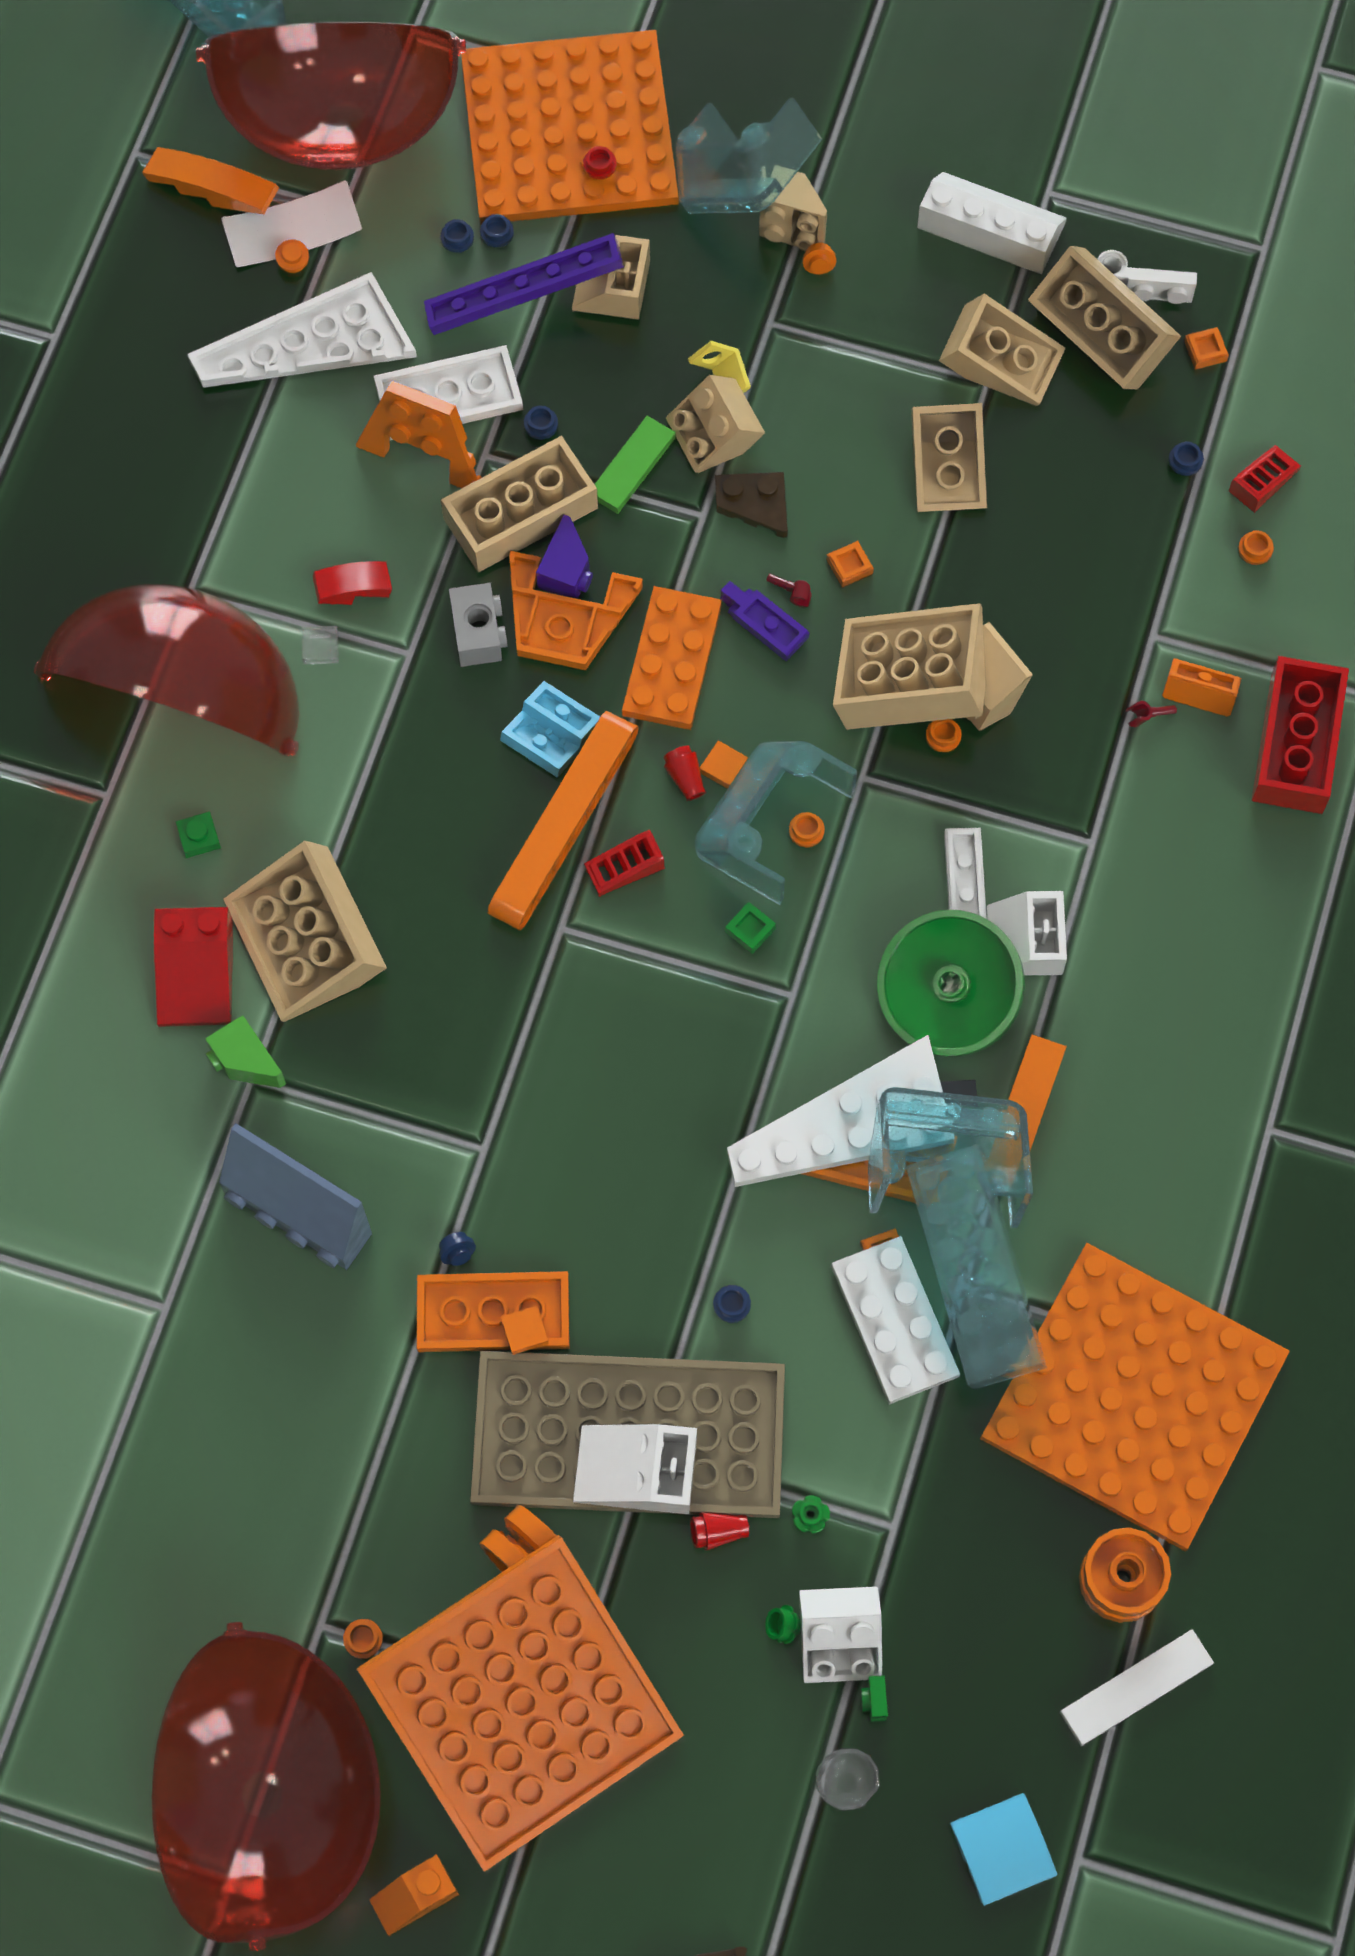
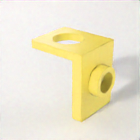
[688,341,751,393]

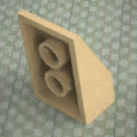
[939,294,1065,406]
[911,403,987,512]

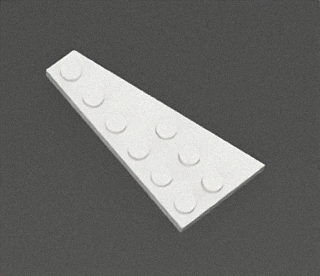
[187,272,417,388]
[727,1035,954,1187]

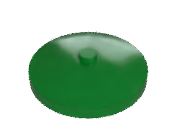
[877,909,1025,1057]

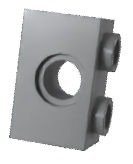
[449,583,508,667]

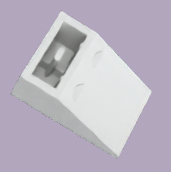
[573,1424,697,1514]

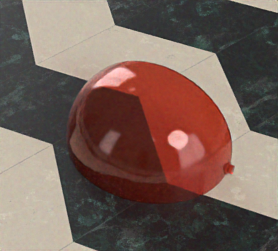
[196,22,466,170]
[34,584,299,756]
[152,1622,380,1951]

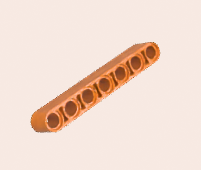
[487,711,639,930]

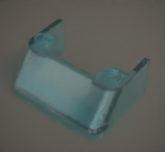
[676,98,822,214]
[695,741,857,905]
[868,1087,1033,1228]

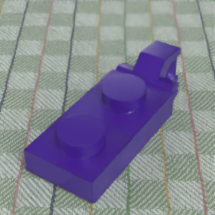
[720,581,810,661]

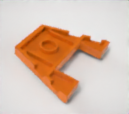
[356,381,482,488]
[509,551,643,671]

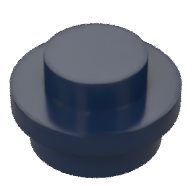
[480,214,514,248]
[440,219,474,253]
[524,406,558,440]
[1169,442,1204,476]
[439,1232,476,1266]
[713,1285,751,1323]

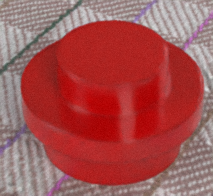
[583,146,617,180]

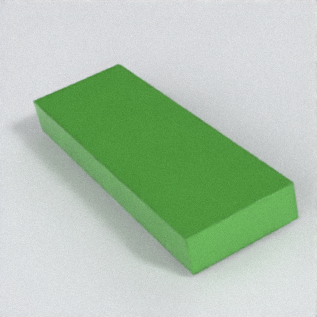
[594,416,676,514]

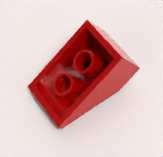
[154,907,233,1027]

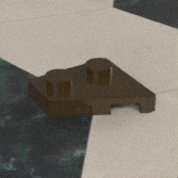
[715,472,788,538]

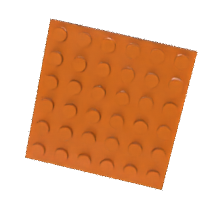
[461,30,679,225]
[980,1242,1290,1552]
[357,1535,684,1872]

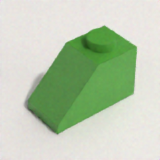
[205,1015,286,1088]

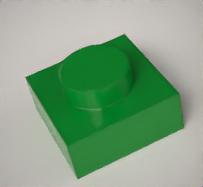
[175,811,221,858]
[725,902,776,954]
[861,1675,888,1722]

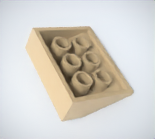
[833,603,986,730]
[223,841,387,1022]

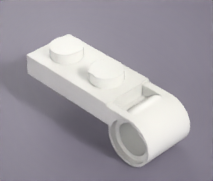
[1098,250,1197,304]

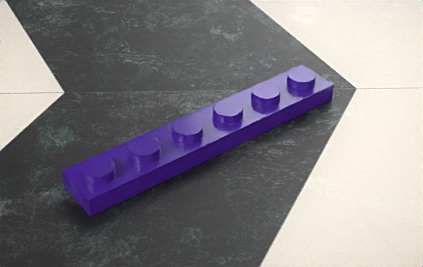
[424,233,624,335]

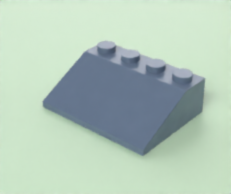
[219,1123,372,1270]

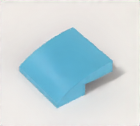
[500,681,600,778]
[950,1793,1057,1905]

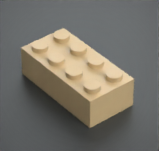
[1028,246,1181,390]
[441,436,598,572]

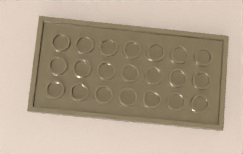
[470,1351,785,1518]

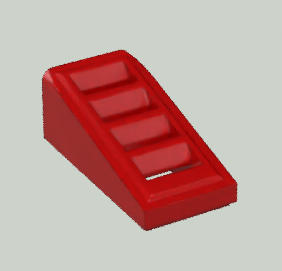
[1229,445,1301,513]
[584,830,665,896]

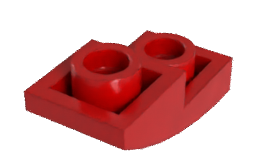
[313,561,392,605]

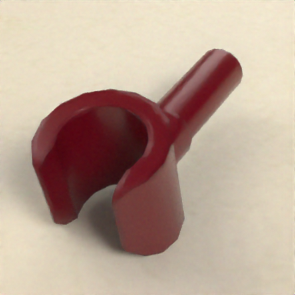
[767,573,812,607]
[1125,700,1177,728]

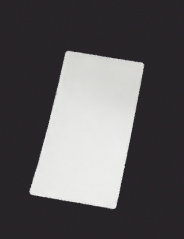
[222,181,362,267]

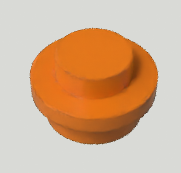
[275,239,309,273]
[802,243,836,275]
[1238,530,1274,565]
[926,719,962,752]
[789,812,825,848]
[343,1619,383,1659]

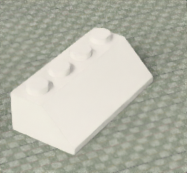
[917,172,1067,274]

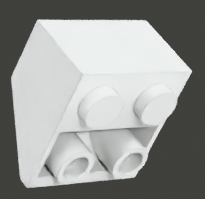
[986,891,1067,975]
[799,1587,882,1683]

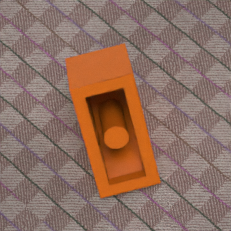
[369,1854,459,1936]

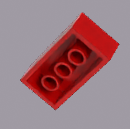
[1251,656,1349,814]

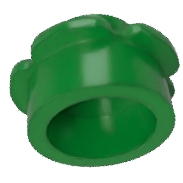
[792,1495,830,1534]
[765,1605,801,1644]

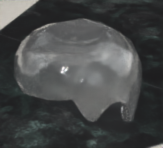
[815,1748,879,1810]

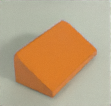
[1163,658,1242,717]

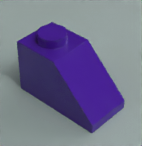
[536,515,593,599]

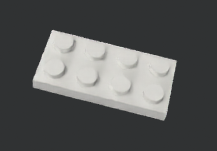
[374,345,523,441]
[831,1236,960,1405]

